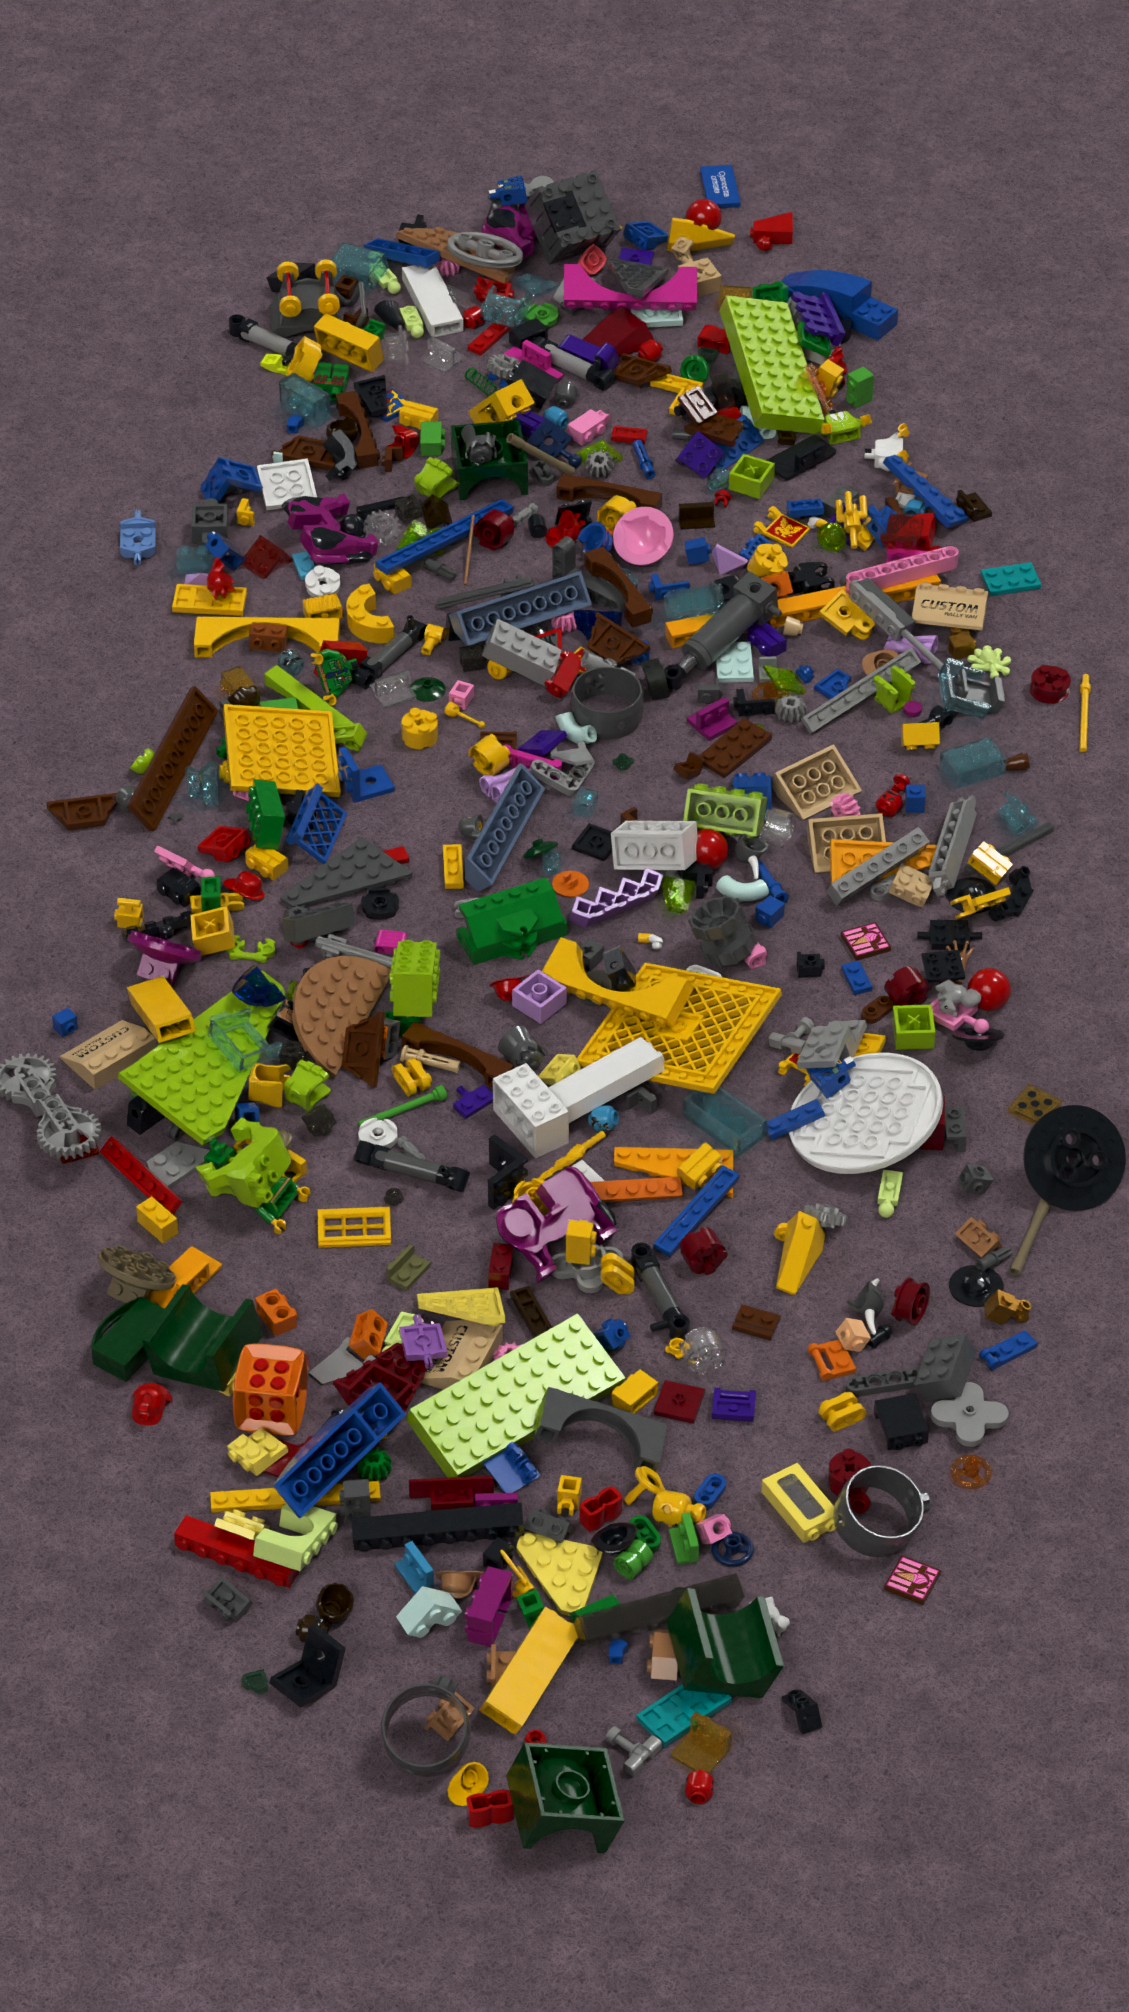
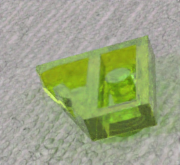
[575,439,623,464]
[661,876,695,914]

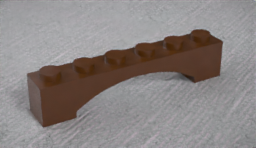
[336,391,380,469]
[557,474,662,510]
[584,547,653,628]
[402,1022,514,1088]

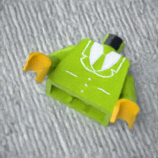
[819,410,872,445]

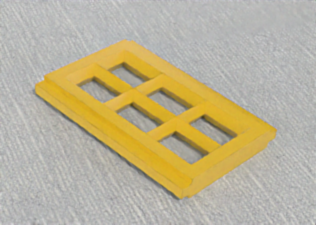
[318,1207,391,1248]

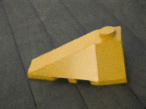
[667,218,735,253]
[776,1211,825,1295]

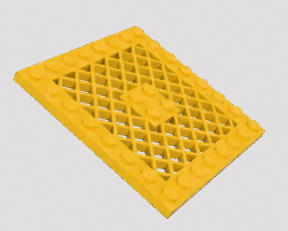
[577,963,782,1094]

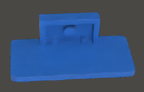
[710,415,764,472]

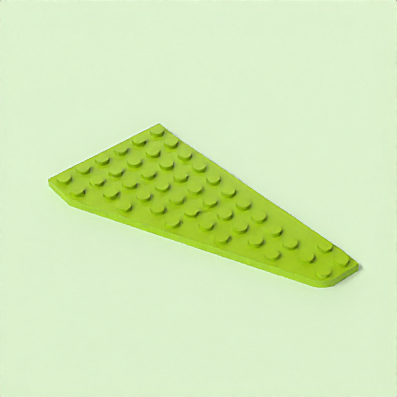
[117,970,285,1146]

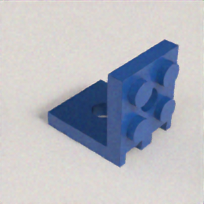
[200,457,263,503]
[337,747,395,803]
[730,772,772,820]

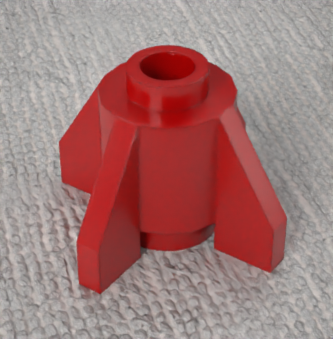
[388,424,419,458]

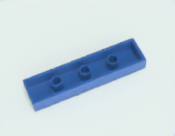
[364,238,440,268]

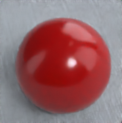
[685,199,722,230]
[696,829,728,870]
[968,968,1011,1011]

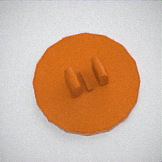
[552,870,589,898]

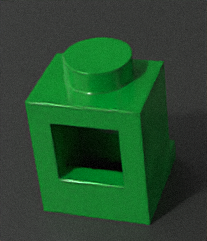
[363,319,386,341]
[517,1589,544,1628]

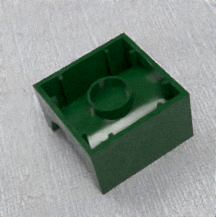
[451,420,528,500]
[142,1284,263,1392]
[666,1588,784,1698]
[506,1742,625,1853]

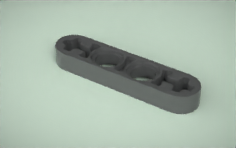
[846,1367,920,1396]

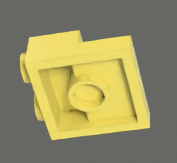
[227,1428,288,1476]
[214,1509,270,1540]

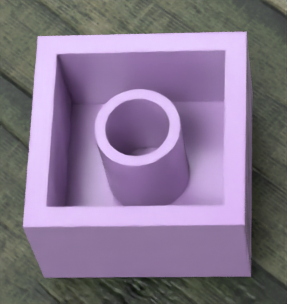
[512,970,567,1024]

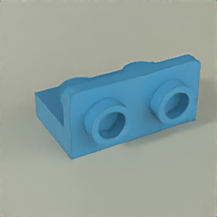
[395,1541,434,1594]

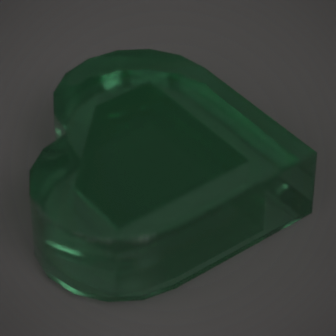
[698,347,719,364]
[241,1669,269,1694]

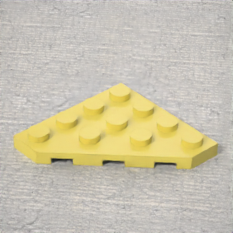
[417,1287,505,1326]
[516,1531,604,1616]

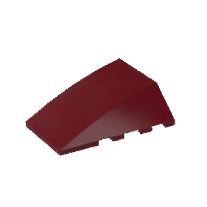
[582,307,655,357]
[333,1343,428,1412]

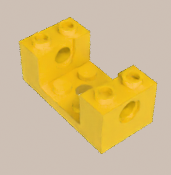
[468,379,535,424]

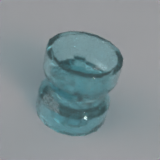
[542,850,561,875]

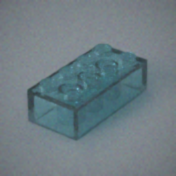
[682,1086,767,1156]

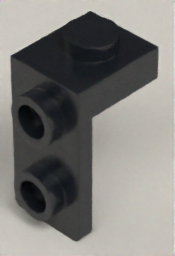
[733,689,775,716]
[782,1690,823,1734]

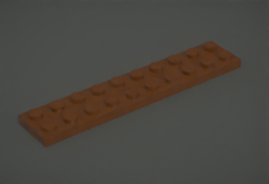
[126,686,218,831]

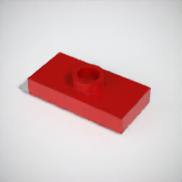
[611,426,648,445]

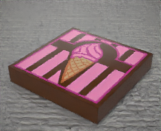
[841,922,891,961]
[884,1555,941,1605]

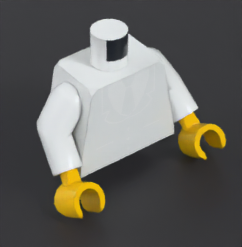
[864,423,909,471]

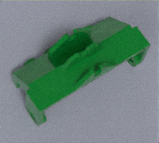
[456,877,567,965]

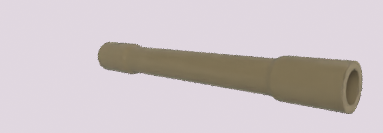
[506,433,575,475]
[1009,1199,1051,1277]

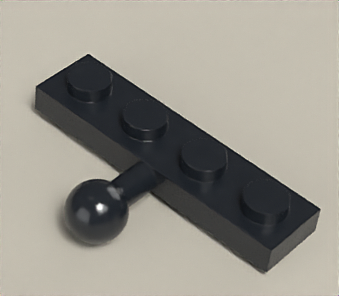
[121,911,195,942]

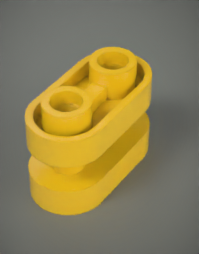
[392,1058,432,1097]
[601,1253,634,1294]
[818,1392,867,1432]

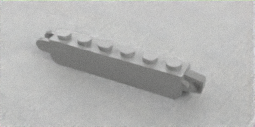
[929,795,977,897]

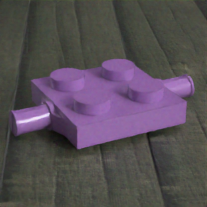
[399,1314,447,1369]

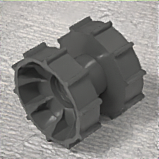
[688,895,758,968]

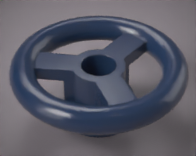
[711,1531,754,1566]

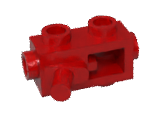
[474,276,514,306]

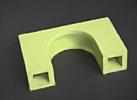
[253,1503,338,1571]

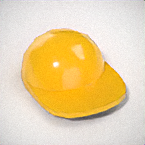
[447,1762,489,1806]

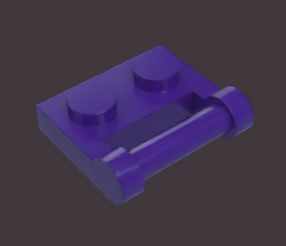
[712,1387,756,1422]

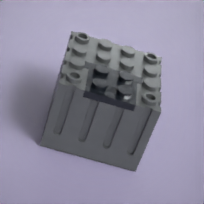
[524,170,621,265]

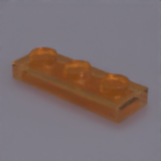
[804,363,834,413]

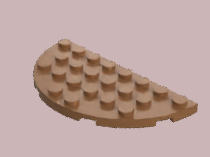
[396,227,515,284]
[292,956,391,1078]

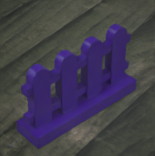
[791,291,846,347]

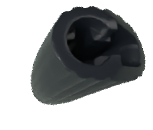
[374,300,405,331]

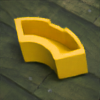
[286,336,322,387]

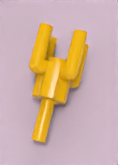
[835,491,868,549]

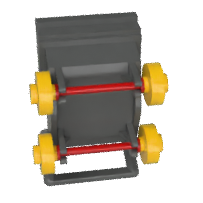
[269,260,367,338]

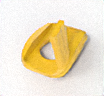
[623,1466,665,1506]

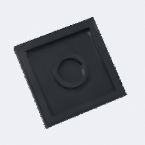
[572,823,612,861]

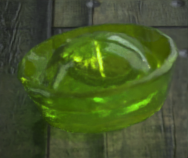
[817,522,846,551]

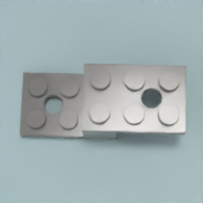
[797,1020,867,1069]

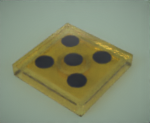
[1008,1084,1062,1124]

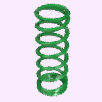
[465,368,497,396]

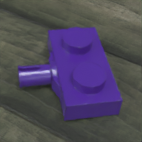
[453,1085,493,1119]

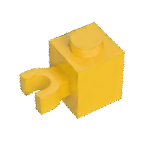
[557,1475,582,1516]

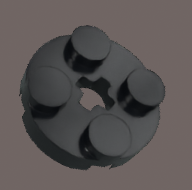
[361,888,399,919]

